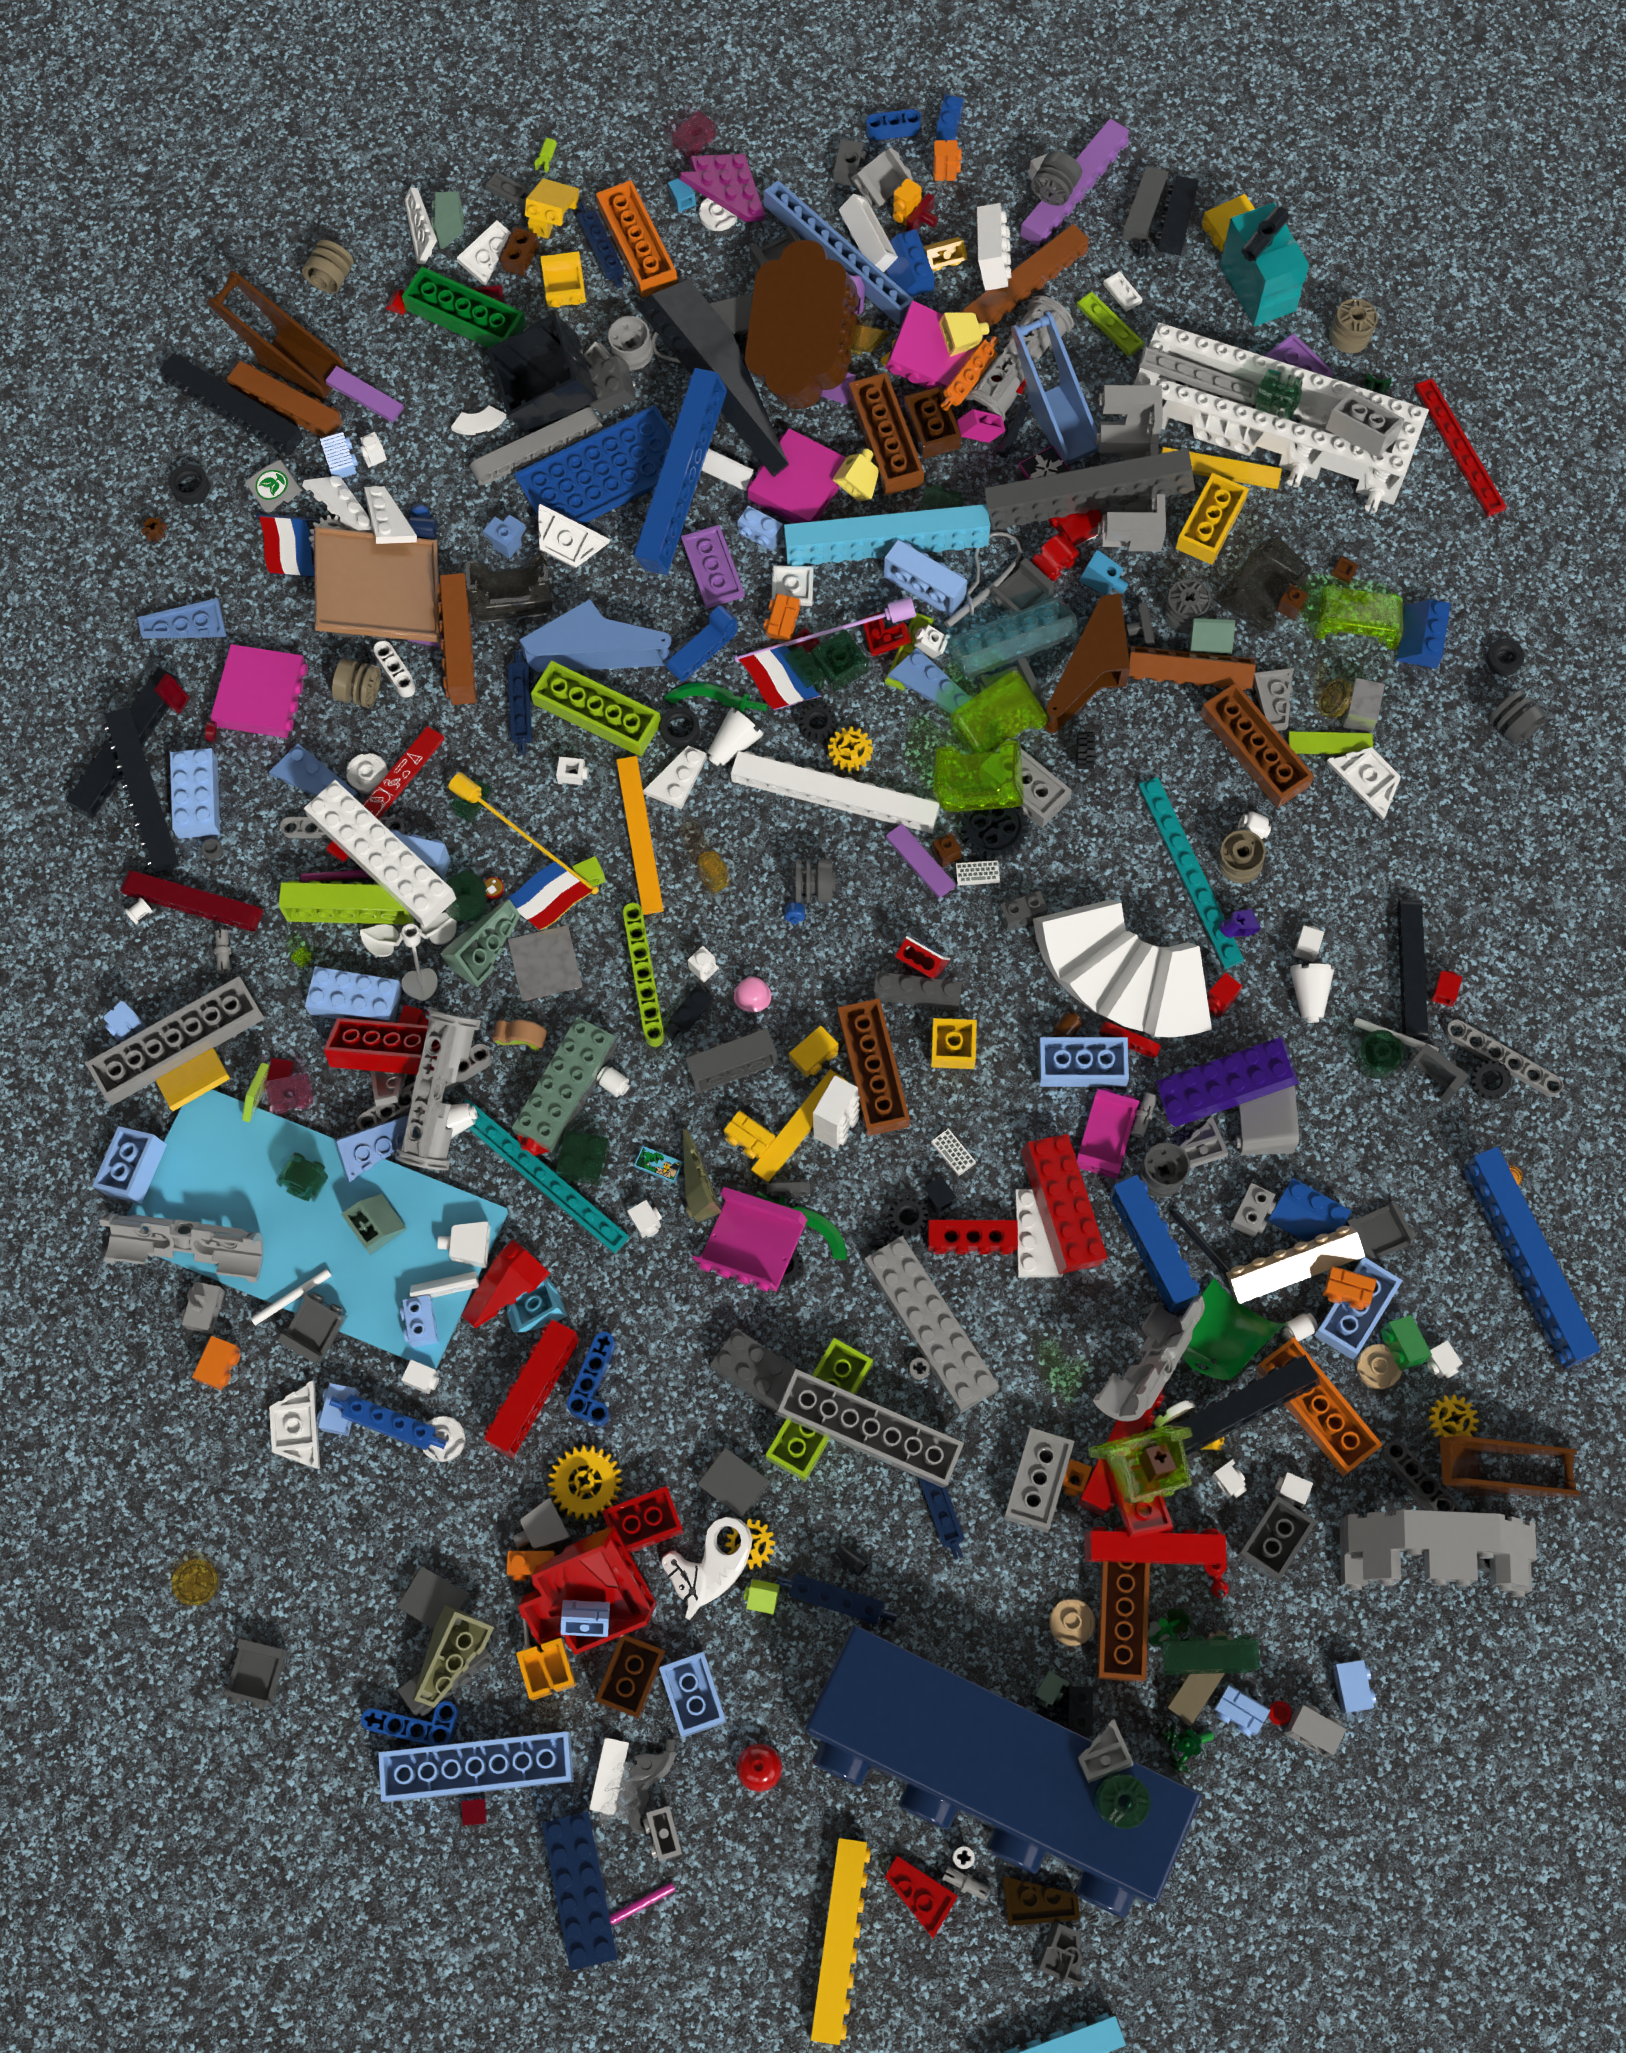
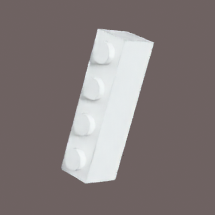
[839,194,898,273]

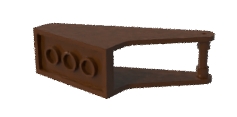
[207,271,346,400]
[1044,594,1130,734]
[1440,1436,1581,1497]

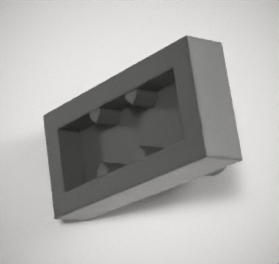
[1127,602,1156,648]

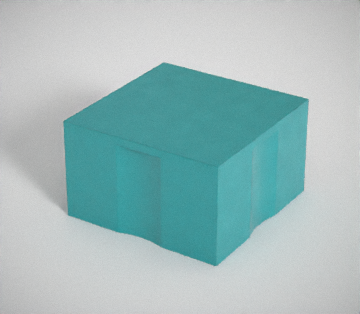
[1220,202,1309,327]

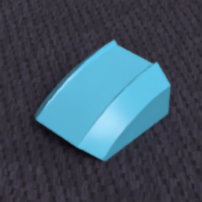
[507,1277,568,1333]

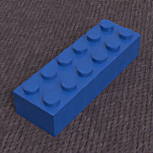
[1109,1175,1200,1314]

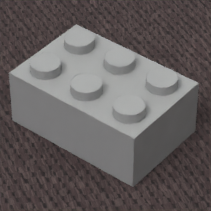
[1326,391,1404,457]

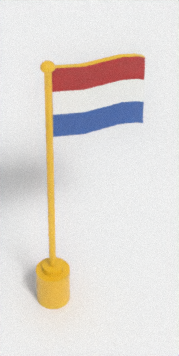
[448,772,599,930]

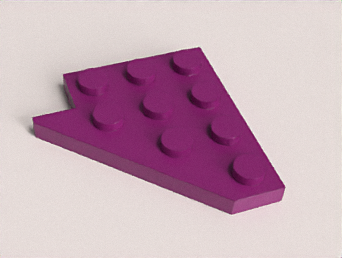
[679,154,765,222]

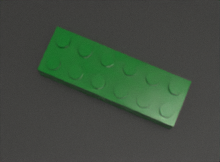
[402,266,526,348]

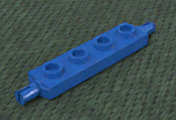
[329,1394,447,1450]

